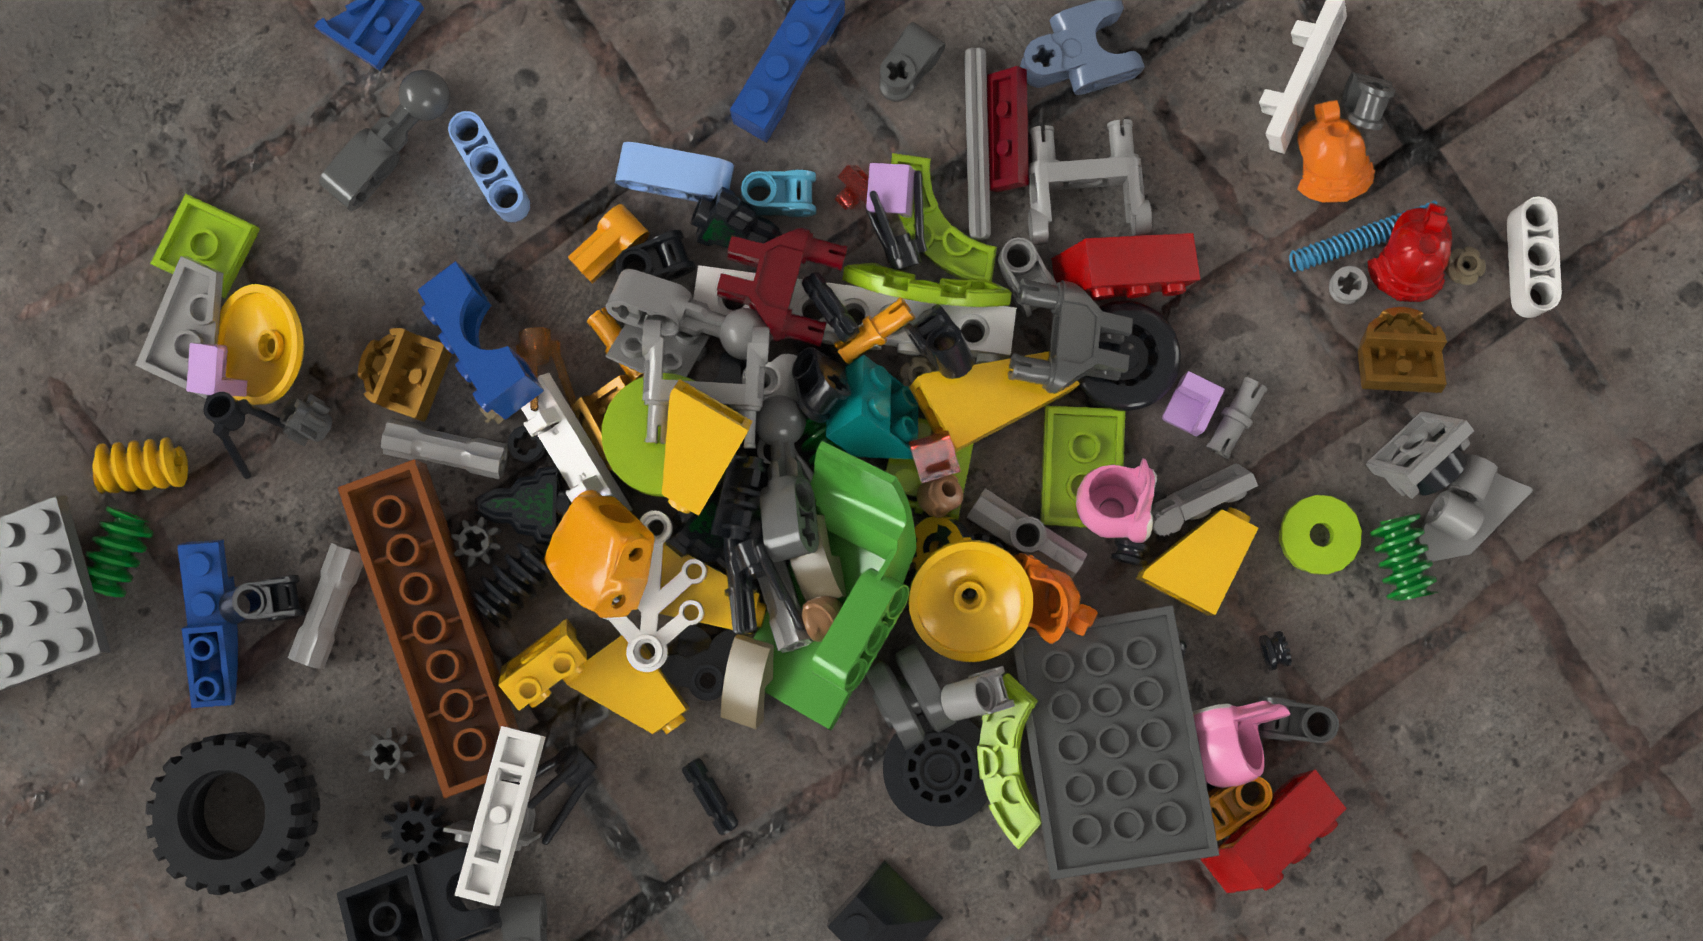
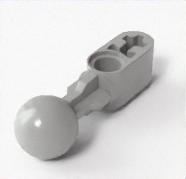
[606,269,771,360]

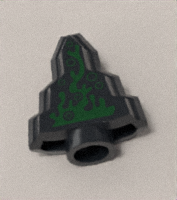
[690,187,783,248]
[474,466,571,545]
[666,491,727,575]

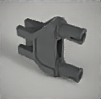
[1008,278,1133,394]

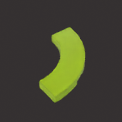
[891,153,997,282]
[842,263,1012,307]
[977,673,1042,850]

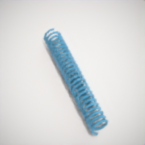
[1289,201,1438,272]

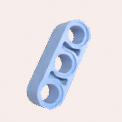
[448,111,530,222]
[615,142,734,202]

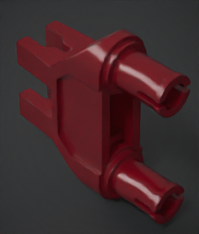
[717,228,848,347]

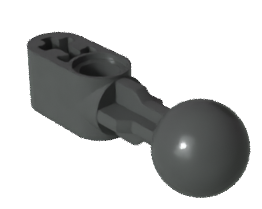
[319,70,450,211]
[755,395,819,562]

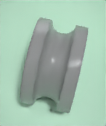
[1328,266,1368,305]

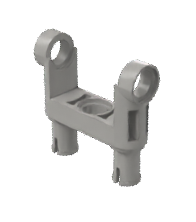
[1028,119,1152,244]
[642,320,769,449]

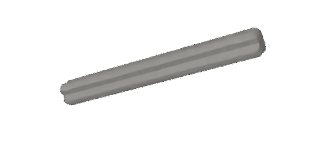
[964,48,991,241]

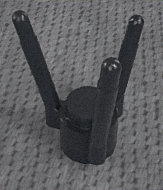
[866,171,928,270]
[203,392,285,479]
[728,537,805,634]
[512,744,598,845]

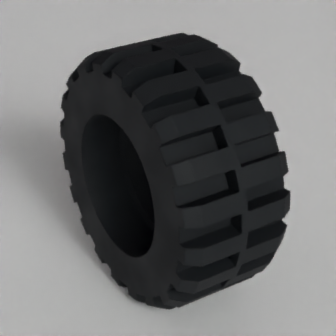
[145,732,320,895]

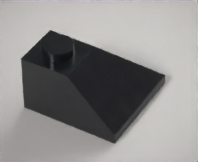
[827,860,943,941]

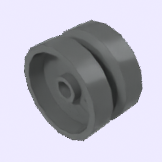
[866,644,957,750]

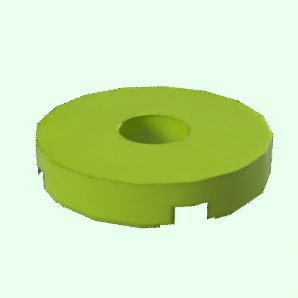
[1279,495,1362,575]

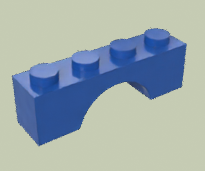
[730,0,845,143]
[418,261,544,420]

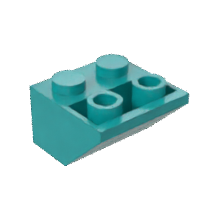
[826,355,919,459]

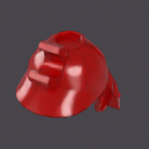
[1367,203,1452,302]

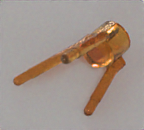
[516,327,576,412]

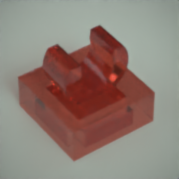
[834,165,869,210]
[909,430,961,483]

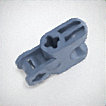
[1020,0,1145,95]

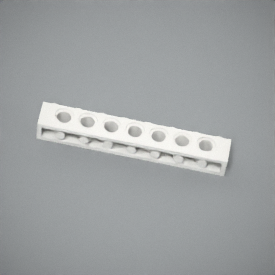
[693,265,1017,364]

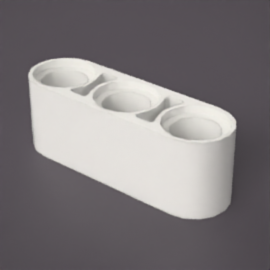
[1507,196,1562,318]

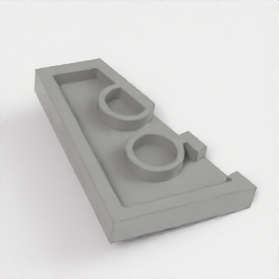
[135,256,223,398]

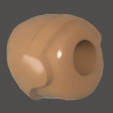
[917,473,963,518]
[801,596,843,642]

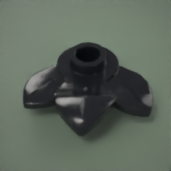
[661,625,736,701]

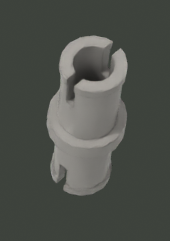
[1206,377,1268,459]

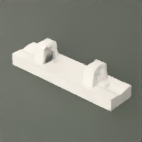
[1259,0,1347,154]
[521,373,633,511]
[455,726,546,906]

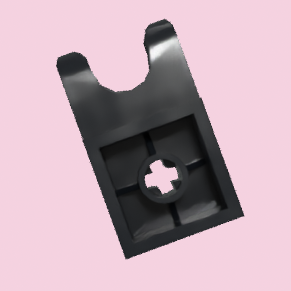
[336,846,502,941]

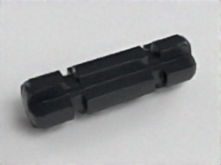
[802,272,860,343]
[682,758,738,835]

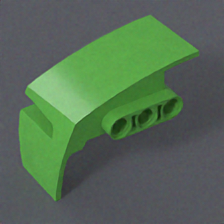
[753,441,917,731]

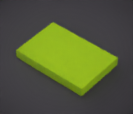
[1040,406,1125,528]

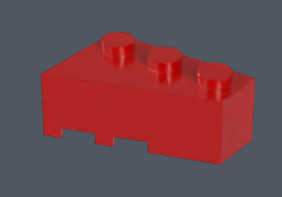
[1051,233,1200,301]
[1200,769,1347,893]

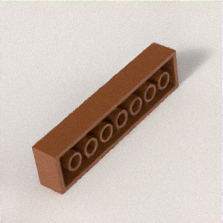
[337,459,519,799]

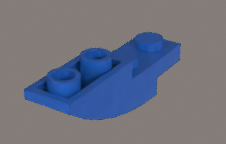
[177,539,238,708]

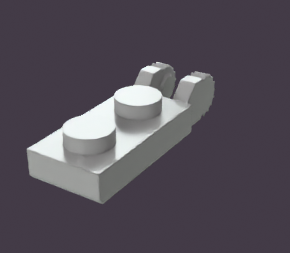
[1151,463,1258,537]

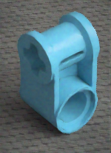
[741,170,816,217]

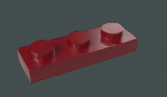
[987,66,1029,192]

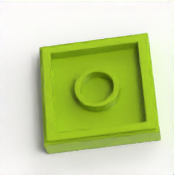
[150,194,260,299]

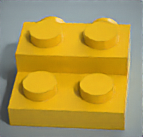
[498,618,587,711]

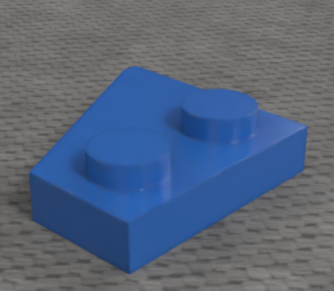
[314,0,424,71]

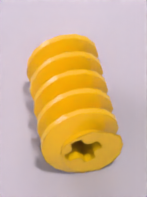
[92,437,188,494]

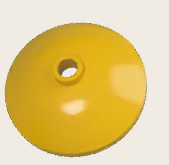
[218,284,304,405]
[909,540,1033,662]

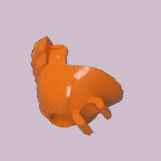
[1297,100,1375,203]
[1014,553,1098,644]

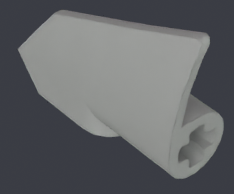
[1416,454,1533,562]

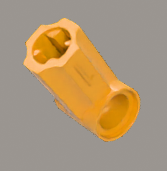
[568,204,650,284]

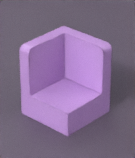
[866,163,915,218]
[186,343,248,397]
[1162,371,1225,437]

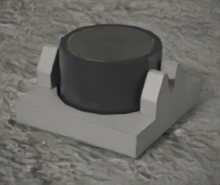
[1366,411,1474,499]

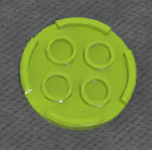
[601,373,694,497]

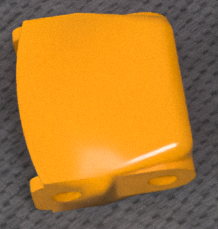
[544,490,655,618]

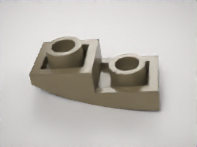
[790,515,847,602]
[721,634,774,729]

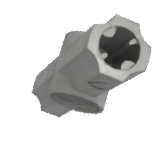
[966,488,1087,578]

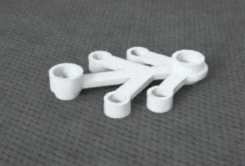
[603,511,707,672]

